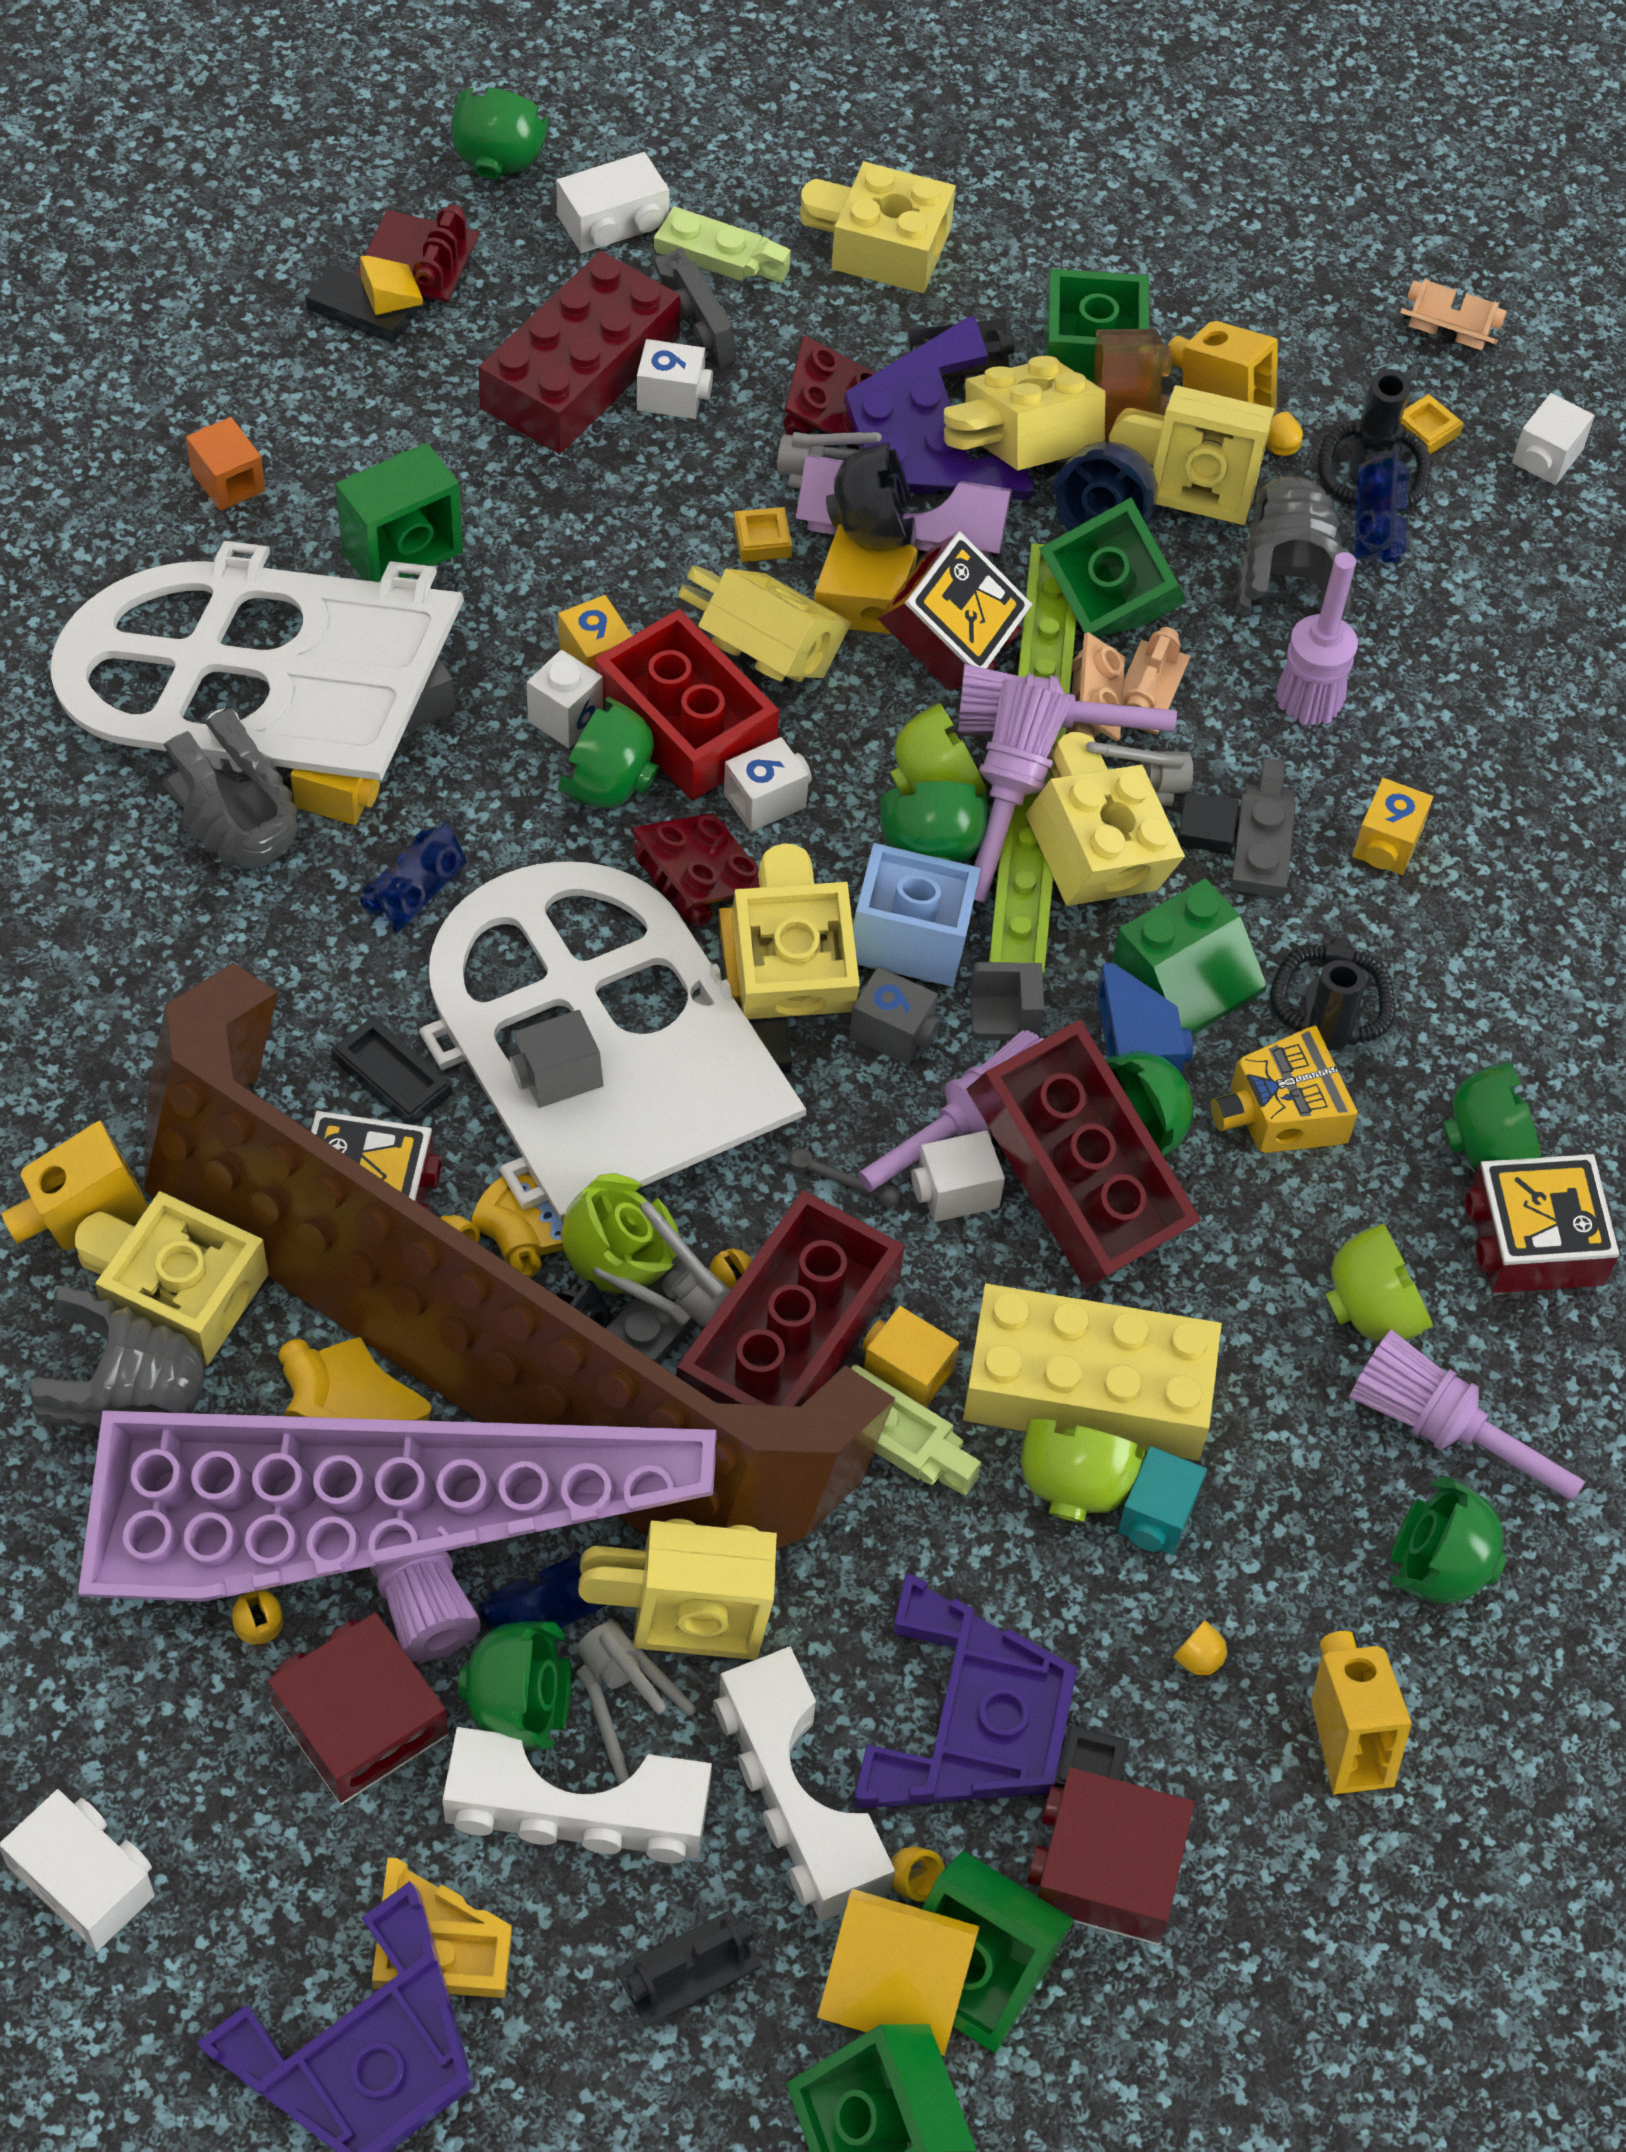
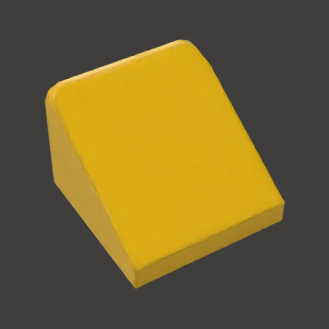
[360,256,423,315]

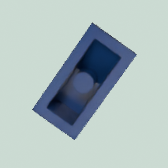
[1096,963,1193,1074]

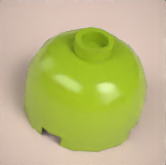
[890,703,989,799]
[560,1173,679,1294]
[1325,1223,1433,1343]
[1020,1418,1146,1523]

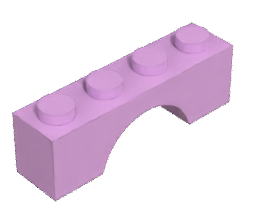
[796,455,1012,560]

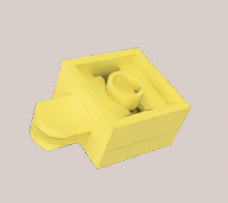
[800,161,956,294]
[944,356,1105,471]
[1109,385,1275,525]
[678,565,852,682]
[1025,732,1185,906]
[732,843,860,1019]
[75,1191,269,1367]
[578,1519,777,1660]

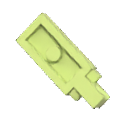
[654,206,791,283]
[851,1365,981,1496]

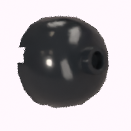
[826,442,916,551]

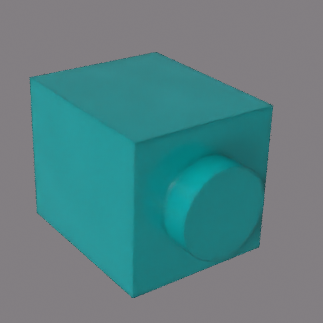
[1118,1446,1207,1555]

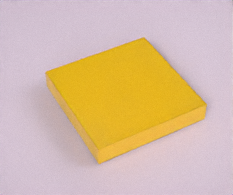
[817,1889,980,2056]

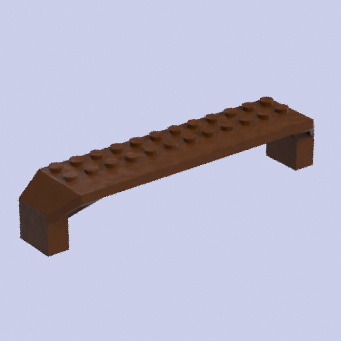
[144,963,895,1549]

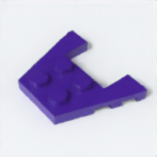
[843,316,1034,500]
[853,1574,1077,1809]
[197,1881,474,2152]

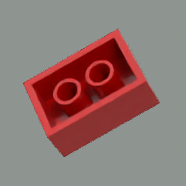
[594,608,779,801]

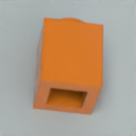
[186,417,266,511]

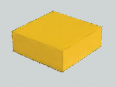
[1400,394,1464,454]
[734,507,792,562]

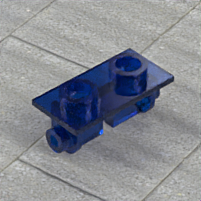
[1355,450,1410,563]
[360,820,467,933]
[479,1551,607,1629]

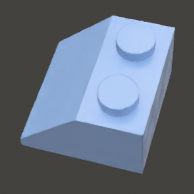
[853,843,981,987]

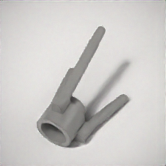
[777,432,882,489]
[1086,742,1193,806]
[593,1202,731,1327]
[576,1621,696,1785]

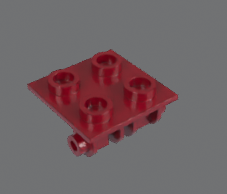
[356,204,479,303]
[783,335,875,449]
[631,813,760,927]

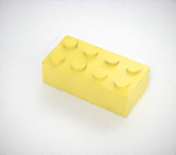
[963,1283,1222,1461]

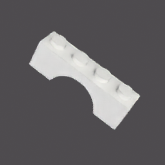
[713,1646,895,1922]
[443,1727,712,1863]

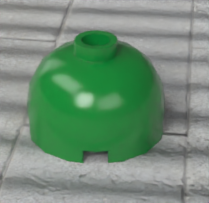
[450,87,549,179]
[558,697,659,808]
[879,781,989,864]
[1105,1050,1193,1157]
[1443,1061,1542,1171]
[1390,1476,1506,1604]
[458,1621,572,1749]

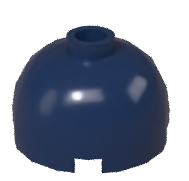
[1053,441,1158,531]

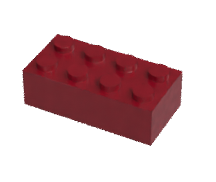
[478,250,680,455]
[966,1019,1201,1289]
[676,1190,905,1407]

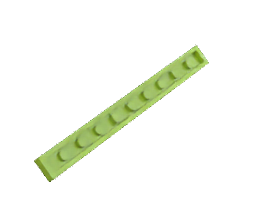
[989,543,1076,978]

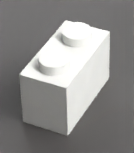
[556,152,669,253]
[0,1789,155,1953]

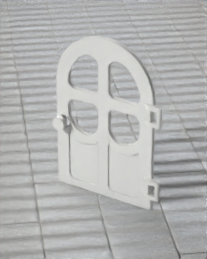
[51,541,464,781]
[419,861,806,1222]

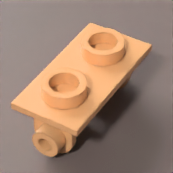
[1400,279,1507,350]
[1122,627,1191,735]
[1067,632,1125,742]

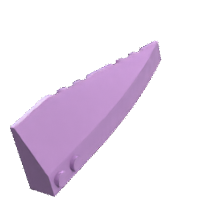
[78,1411,717,1602]

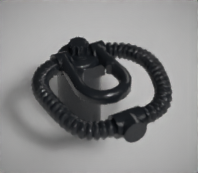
[1317,369,1432,518]
[1270,938,1396,1051]

